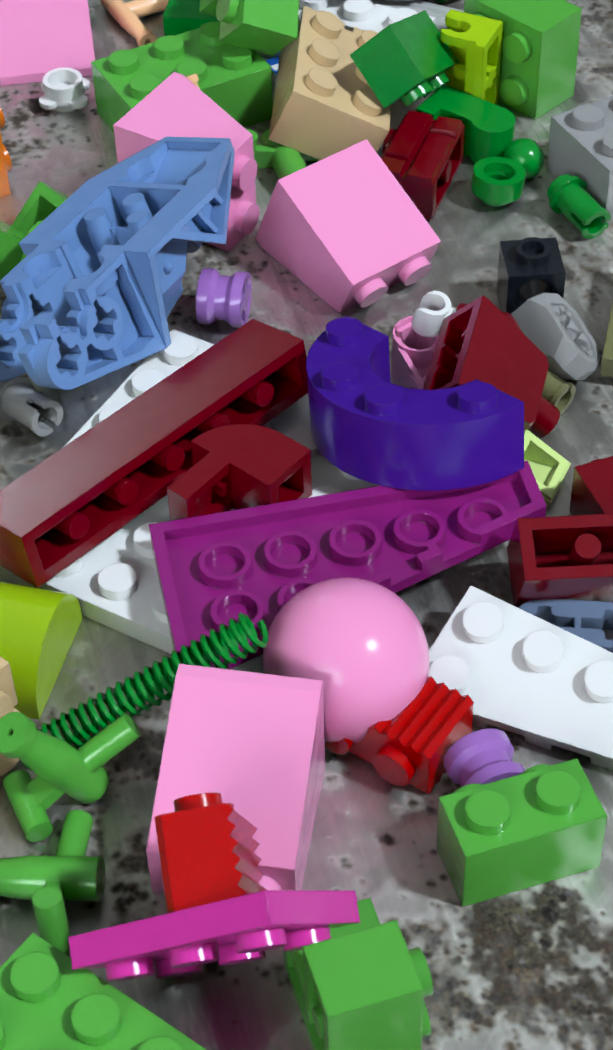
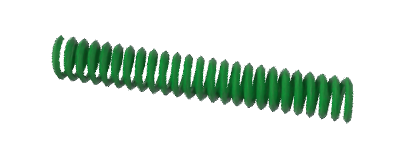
[22,612,268,771]

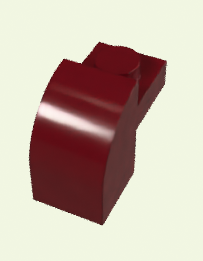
[167,424,312,521]

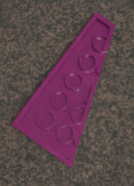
[149,461,547,669]

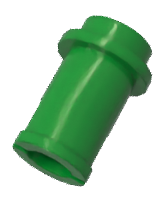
[547,174,611,239]

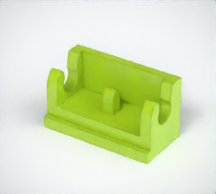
[440,9,503,105]

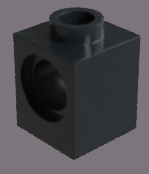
[497,237,566,314]

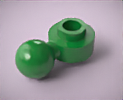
[471,138,545,207]

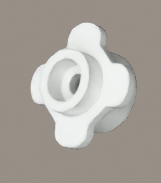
[39,68,90,112]

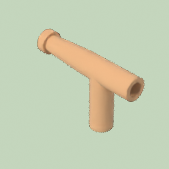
[100,0,169,47]

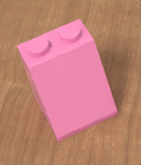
[0,0,95,86]
[113,72,260,252]
[255,139,441,313]
[146,664,325,894]

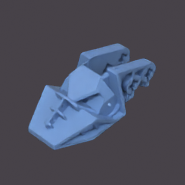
[0,137,235,390]

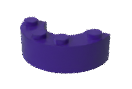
[306,316,524,491]

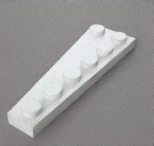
[428,585,613,770]

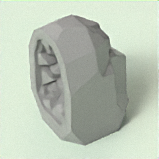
[511,292,601,381]

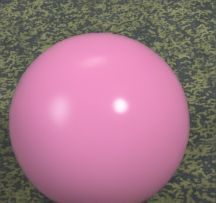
[263,577,430,744]

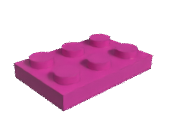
[68,890,360,982]

